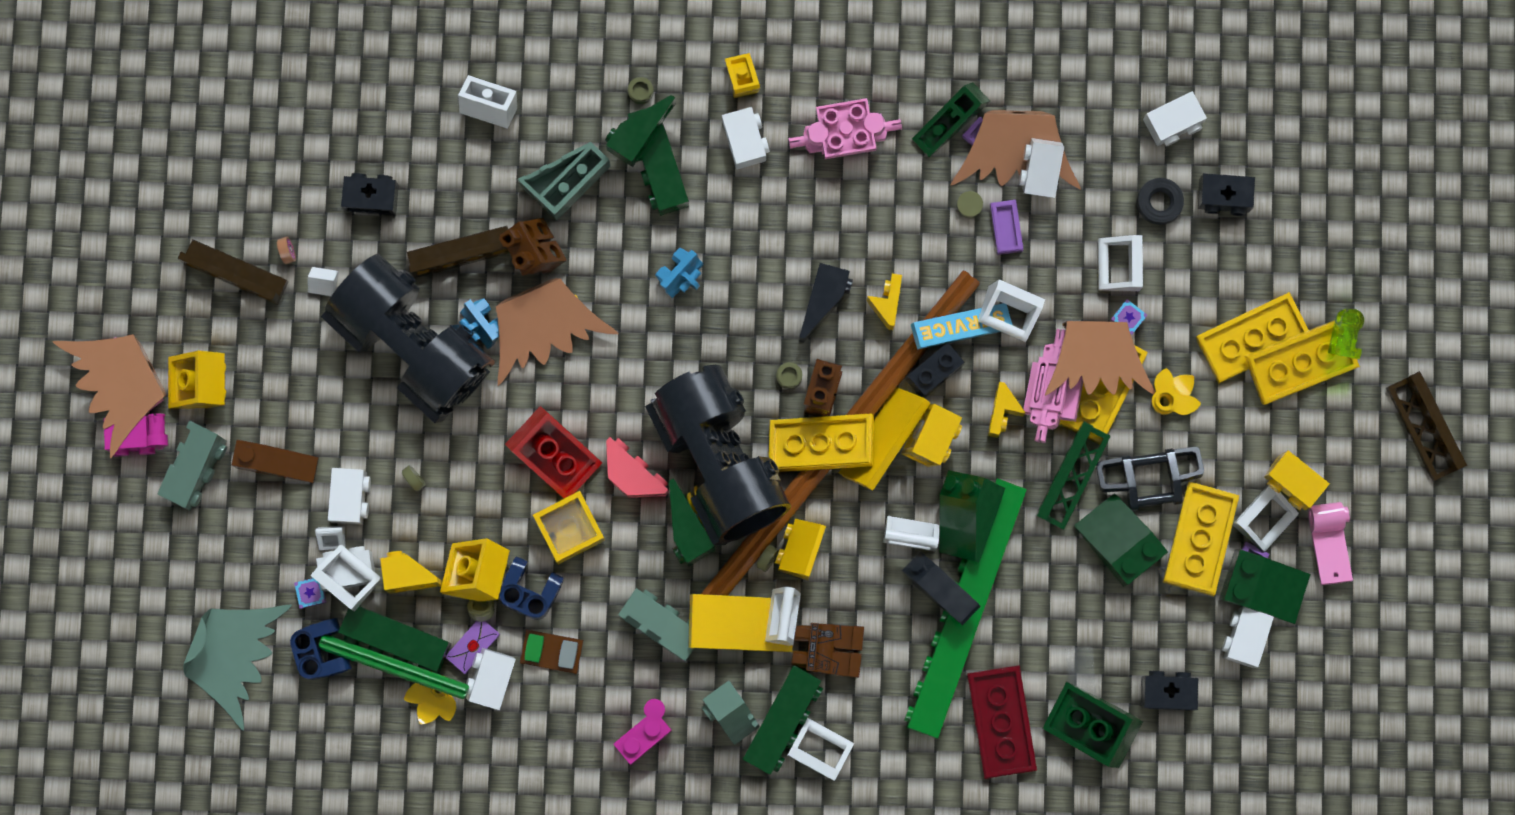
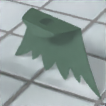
[183,604,292,731]

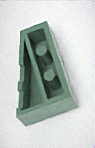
[517,142,611,221]
[157,420,227,511]
[618,588,695,662]
[701,681,760,745]

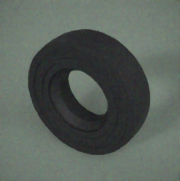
[1137,178,1184,225]

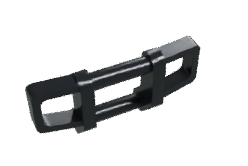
[1096,447,1204,511]

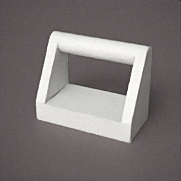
[1098,235,1143,291]
[978,280,1045,342]
[1232,486,1299,552]
[883,516,939,552]
[310,544,382,611]
[765,587,801,646]
[788,718,854,781]

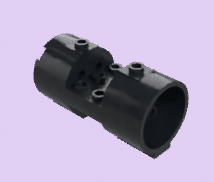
[321,254,495,423]
[645,364,791,546]

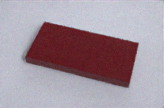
[967,665,1037,779]

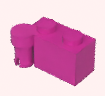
[104,414,168,457]
[614,699,672,765]

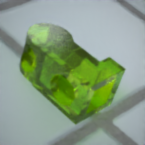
[1328,308,1364,359]

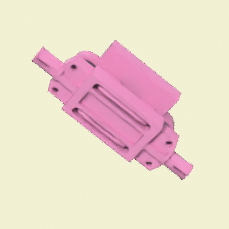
[788,98,902,159]
[1023,329,1083,443]

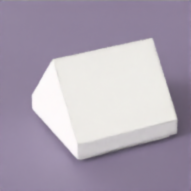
[308,267,338,296]
[315,526,346,550]

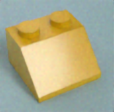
[168,350,226,409]
[1264,450,1330,510]
[775,519,826,580]
[440,538,510,602]
[380,551,442,594]

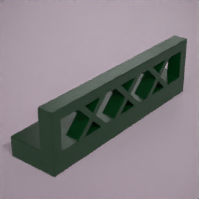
[1035,421,1111,530]

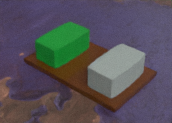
[520,629,584,674]

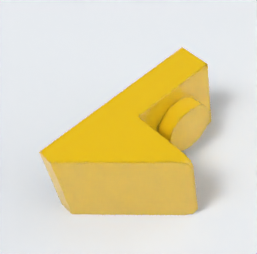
[725,53,760,98]
[866,273,902,330]
[987,382,1025,438]

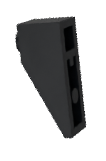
[799,263,853,343]
[902,552,981,626]

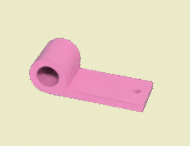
[1308,502,1353,585]

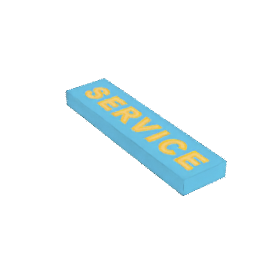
[910,303,1012,350]

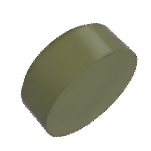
[628,77,654,104]
[957,191,983,218]
[776,362,802,389]
[402,465,426,491]
[757,545,779,572]
[467,600,495,622]

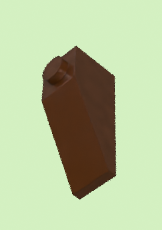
[231,440,319,483]

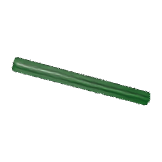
[319,635,469,699]

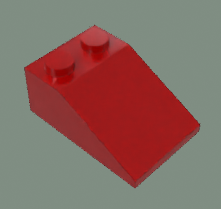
[505,406,602,499]

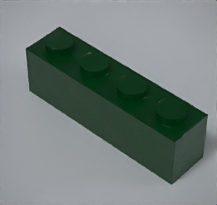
[627,108,689,216]
[338,606,452,673]
[742,665,823,775]

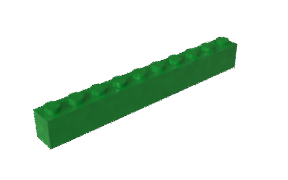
[904,478,1027,739]

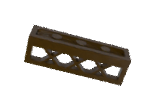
[407,226,509,278]
[177,239,289,305]
[1386,371,1467,481]

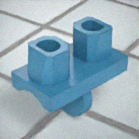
[655,248,704,298]
[459,298,499,349]

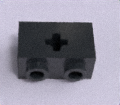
[341,173,399,216]
[1198,173,1255,216]
[906,342,965,398]
[1141,671,1199,711]

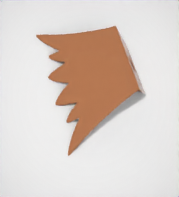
[951,110,1081,189]
[496,278,619,386]
[1045,321,1155,396]
[53,334,166,458]

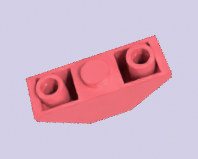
[606,437,669,498]

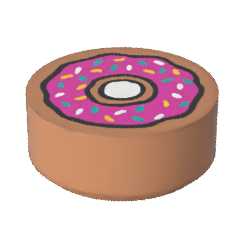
[277,237,296,264]

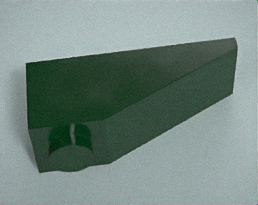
[912,82,990,157]
[605,95,676,167]

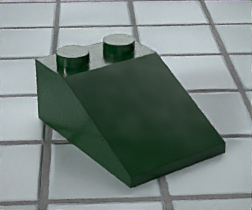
[939,470,1005,563]
[669,478,715,567]
[1074,493,1168,587]
[1219,549,1311,624]
[1042,682,1143,768]

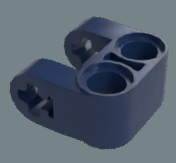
[500,556,564,620]
[290,618,352,680]

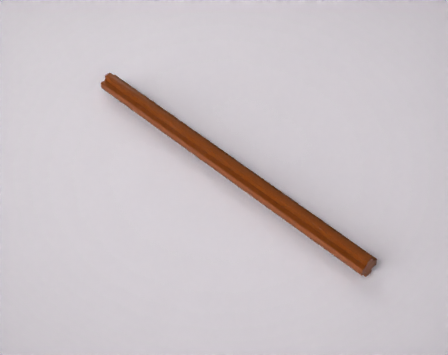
[701,270,980,596]

